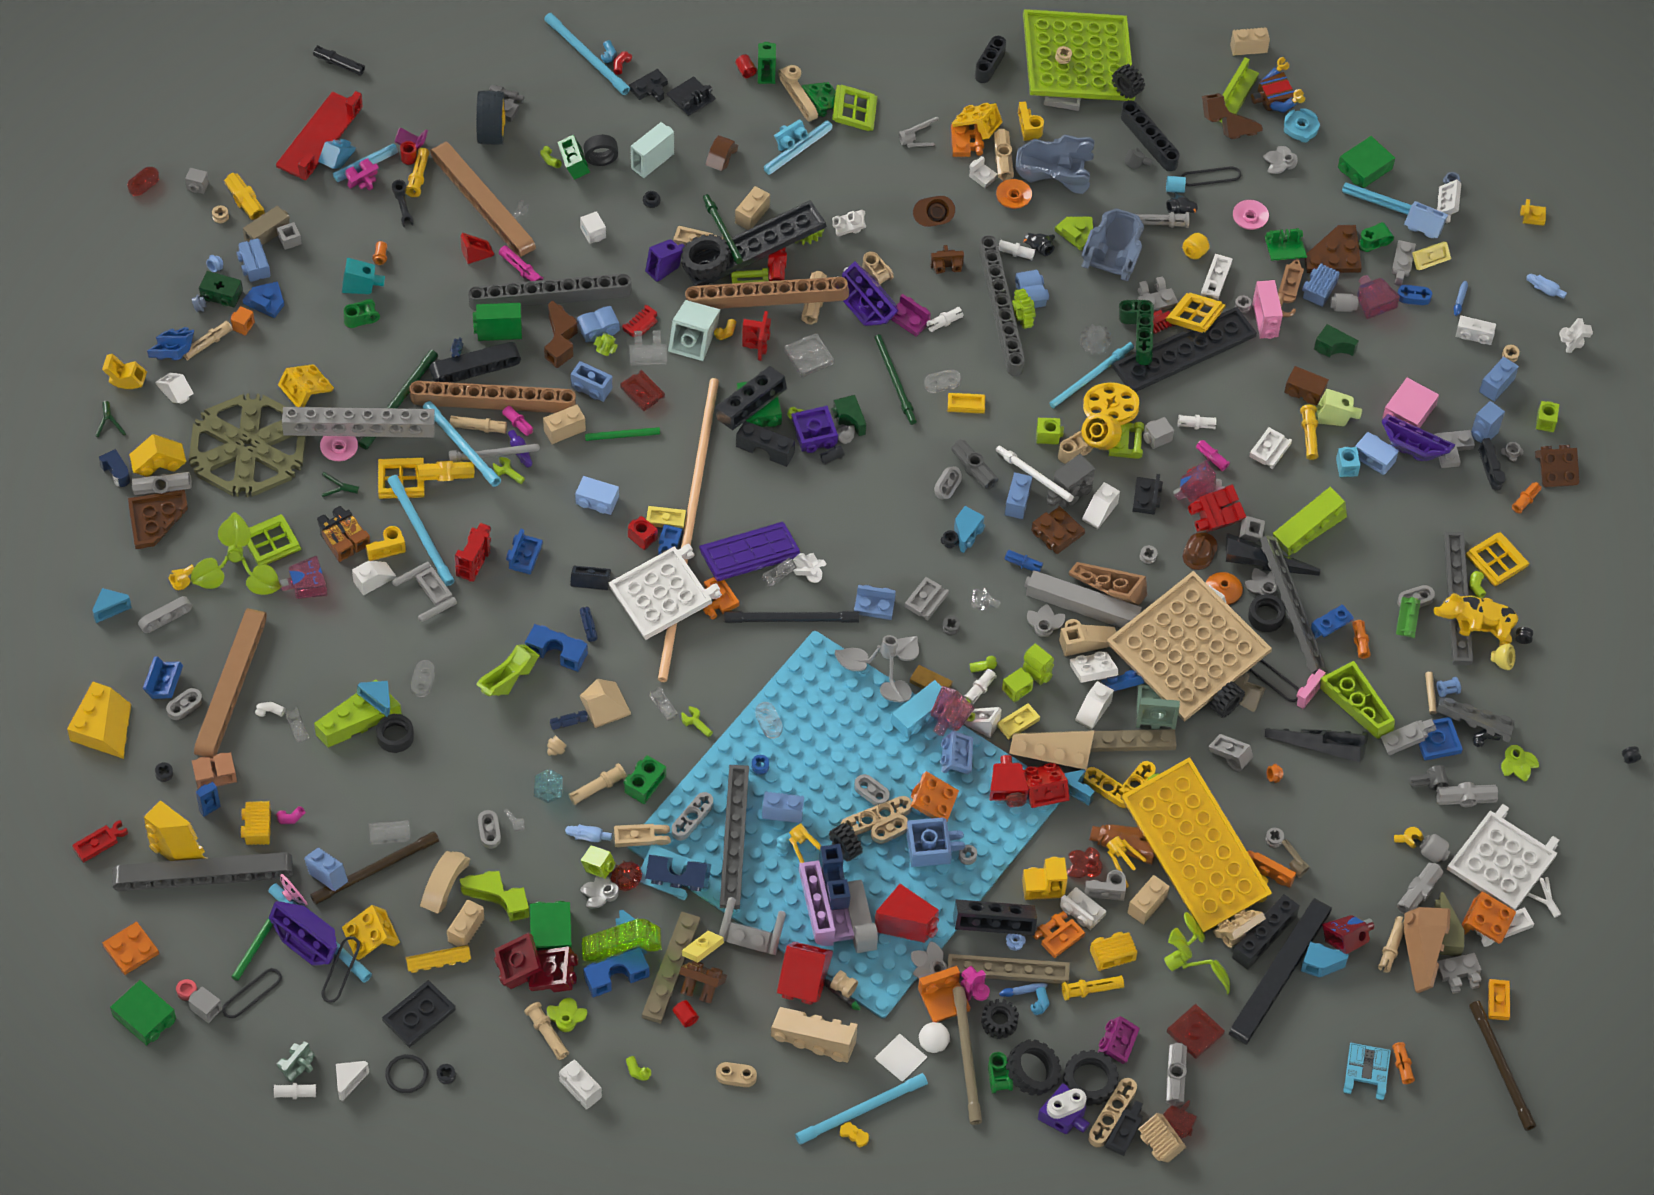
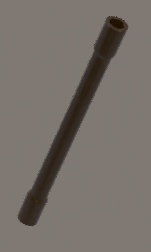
[310,831,439,905]
[1469,1001,1536,1131]

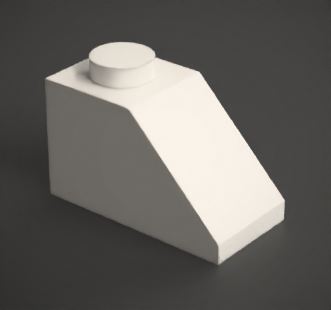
[155,373,194,404]
[1082,482,1120,529]
[352,561,396,595]
[1075,681,1114,730]

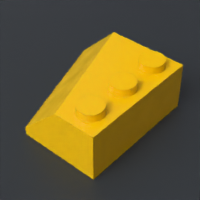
[67,682,131,759]
[144,800,205,861]

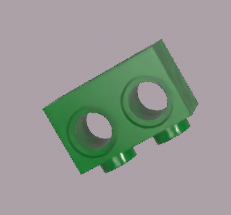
[558,135,590,180]
[624,755,666,804]

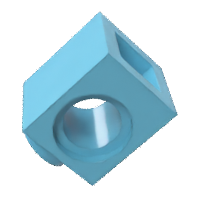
[1336,447,1360,477]

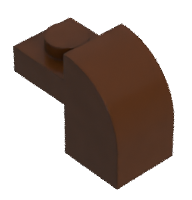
[705,135,739,171]

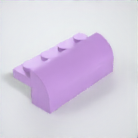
[799,860,854,946]

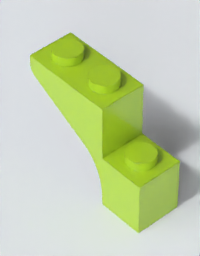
[476,645,540,696]
[460,871,529,922]

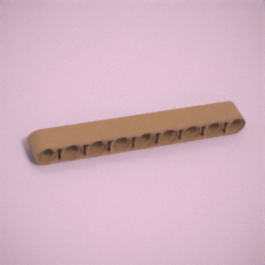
[430,142,536,258]
[685,277,849,309]
[410,381,576,413]
[194,608,267,758]

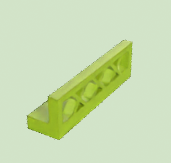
[1220,57,1259,122]

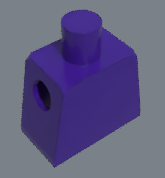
[645,239,685,282]
[1038,1083,1090,1134]

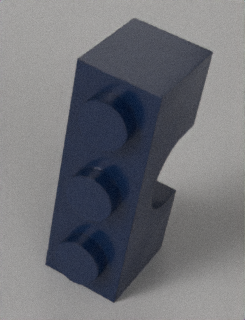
[819,844,851,910]
[645,855,711,891]

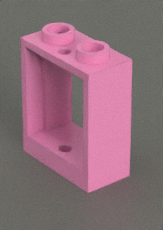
[1252,280,1283,339]

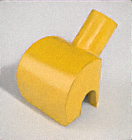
[168,564,194,590]
[1394,827,1424,848]

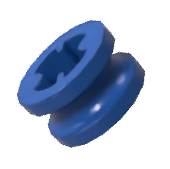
[751,754,769,775]

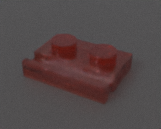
[620,370,665,411]

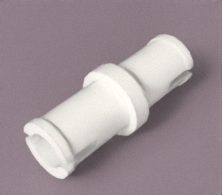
[998,240,1035,261]
[927,307,963,332]
[1177,415,1216,430]
[963,669,997,705]
[274,1083,316,1099]

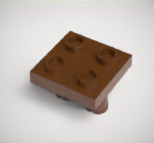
[679,961,727,1003]

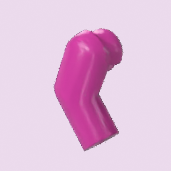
[276,806,306,824]

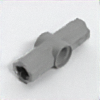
[132,472,192,495]
[1436,782,1498,808]
[1397,862,1443,915]
[1166,1043,1187,1107]

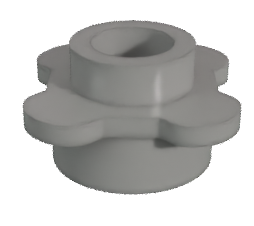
[1501,442,1524,462]

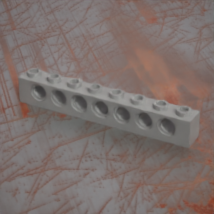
[282,407,435,438]

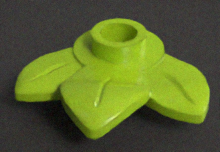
[1501,745,1539,782]
[547,997,587,1032]

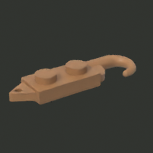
[1278,259,1304,317]

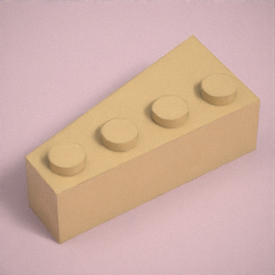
[1009,730,1095,770]
[771,1007,858,1063]

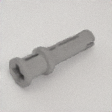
[1136,212,1189,228]

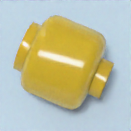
[1182,233,1209,260]

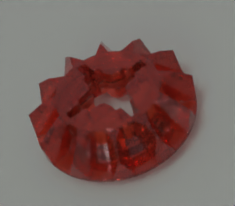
[610,861,642,891]

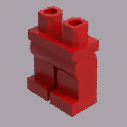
[1188,484,1246,533]
[455,523,491,582]

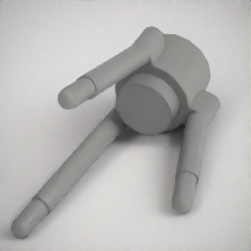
[898,117,939,148]

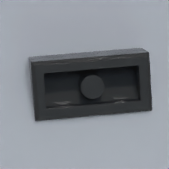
[570,565,611,590]

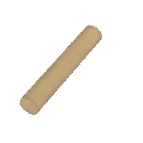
[1425,672,1437,715]

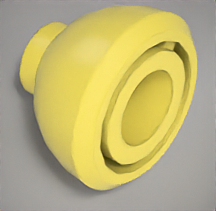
[1491,644,1515,670]

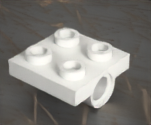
[1070,652,1118,683]

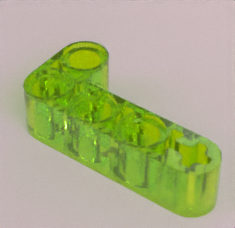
[582,919,662,962]

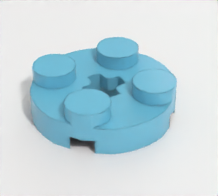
[1284,109,1320,143]

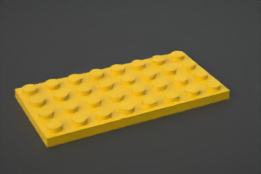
[1121,757,1272,933]

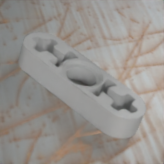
[138,596,192,633]
[672,792,713,841]

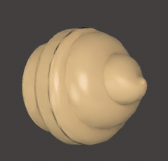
[547,735,567,756]

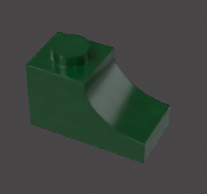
[1314,324,1359,358]
[831,395,866,436]

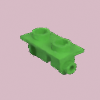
[1396,597,1421,638]

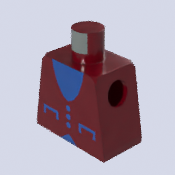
[1322,915,1374,954]

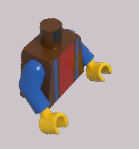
[1251,57,1305,112]

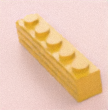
[406,945,471,973]

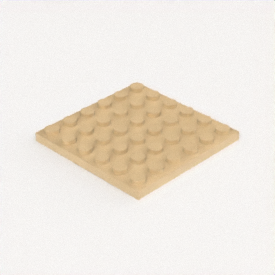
[1107,571,1272,722]

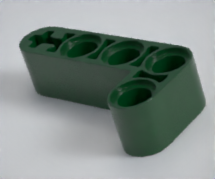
[1119,300,1154,365]

